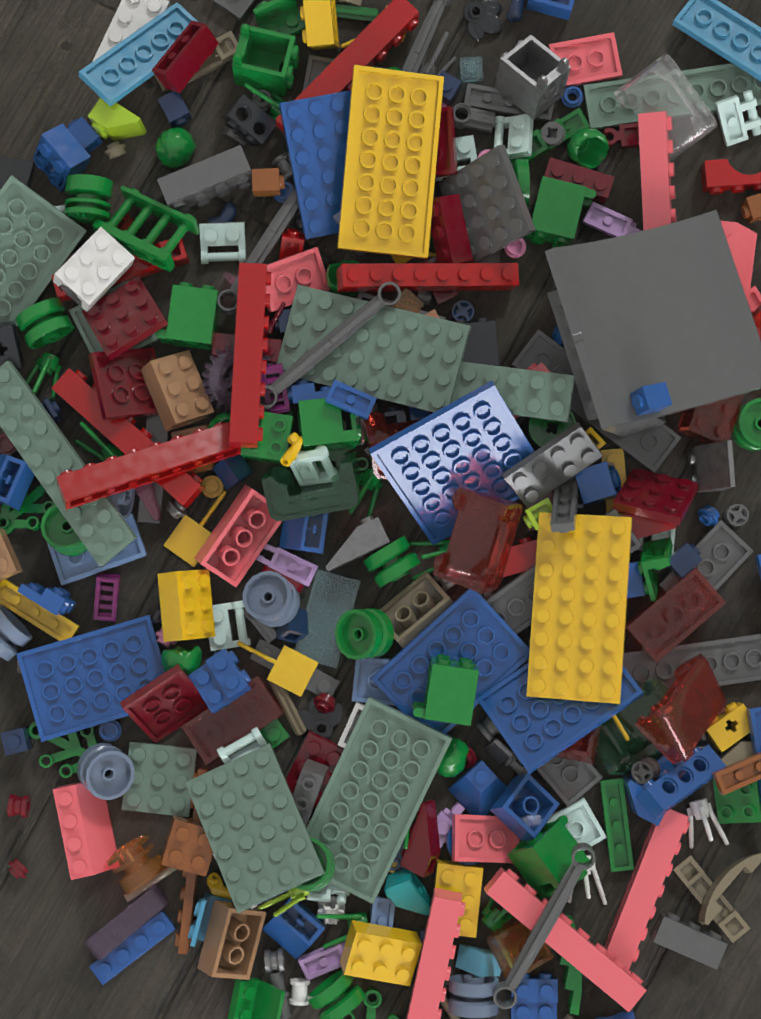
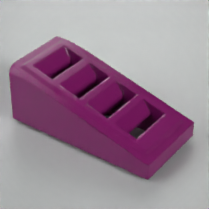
[262,363,291,414]
[93,573,121,622]

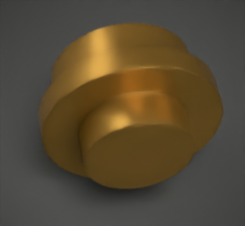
[201,475,224,498]

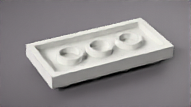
[92,0,171,62]

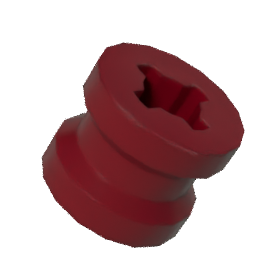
[7,794,31,818]

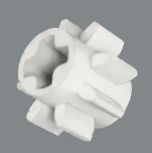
[318,896,345,925]

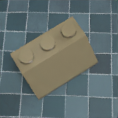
[380,571,453,648]

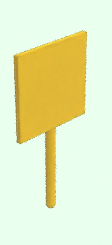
[163,490,227,567]
[237,641,319,697]

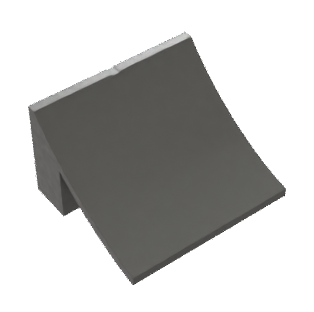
[545,210,761,437]

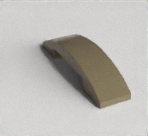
[155,31,238,91]
[699,853,761,925]
[673,855,751,943]

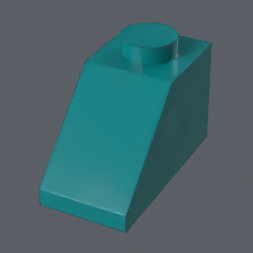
[384,868,432,916]

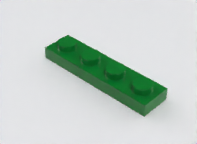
[599,777,634,872]

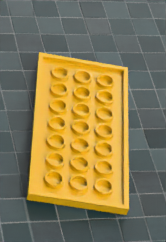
[337,65,444,259]
[526,512,632,704]

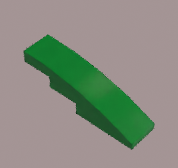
[506,108,590,167]
[558,914,582,1015]

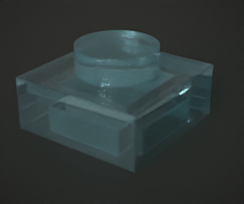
[459,56,483,82]

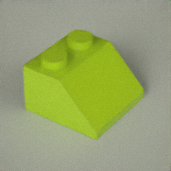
[88,97,147,141]

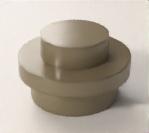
[104,141,126,160]

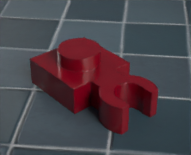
[603,123,639,149]

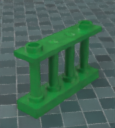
[92,185,200,273]

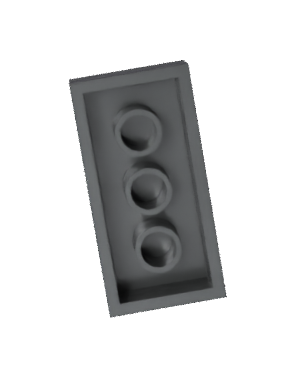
[157,145,252,214]

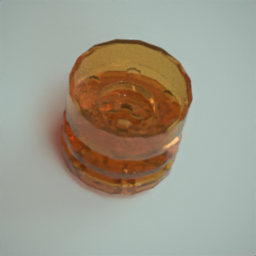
[105,834,167,894]

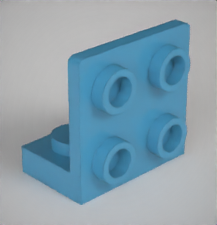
[188,893,232,947]

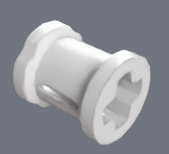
[289,978,310,1006]

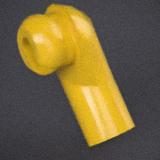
[280,432,303,467]
[206,872,232,900]

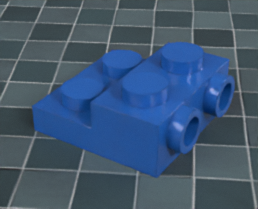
[287,380,331,409]
[17,582,76,615]
[189,648,252,714]
[510,972,558,1019]

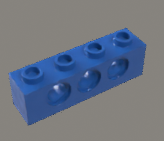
[637,745,726,820]

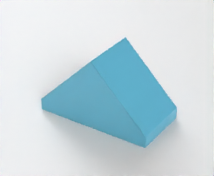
[455,944,504,977]

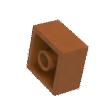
[160,815,213,877]

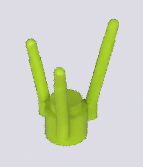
[258,888,309,917]

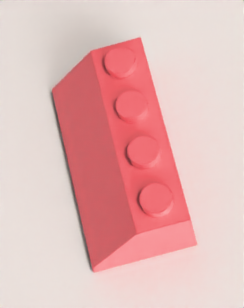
[721,221,757,303]
[194,484,287,587]
[53,782,120,880]

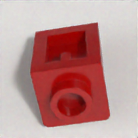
[278,228,304,260]

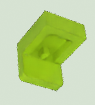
[523,498,553,531]

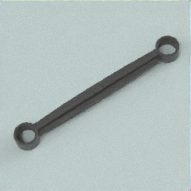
[402,0,454,73]
[217,189,299,315]
[260,282,401,408]
[493,842,596,1009]

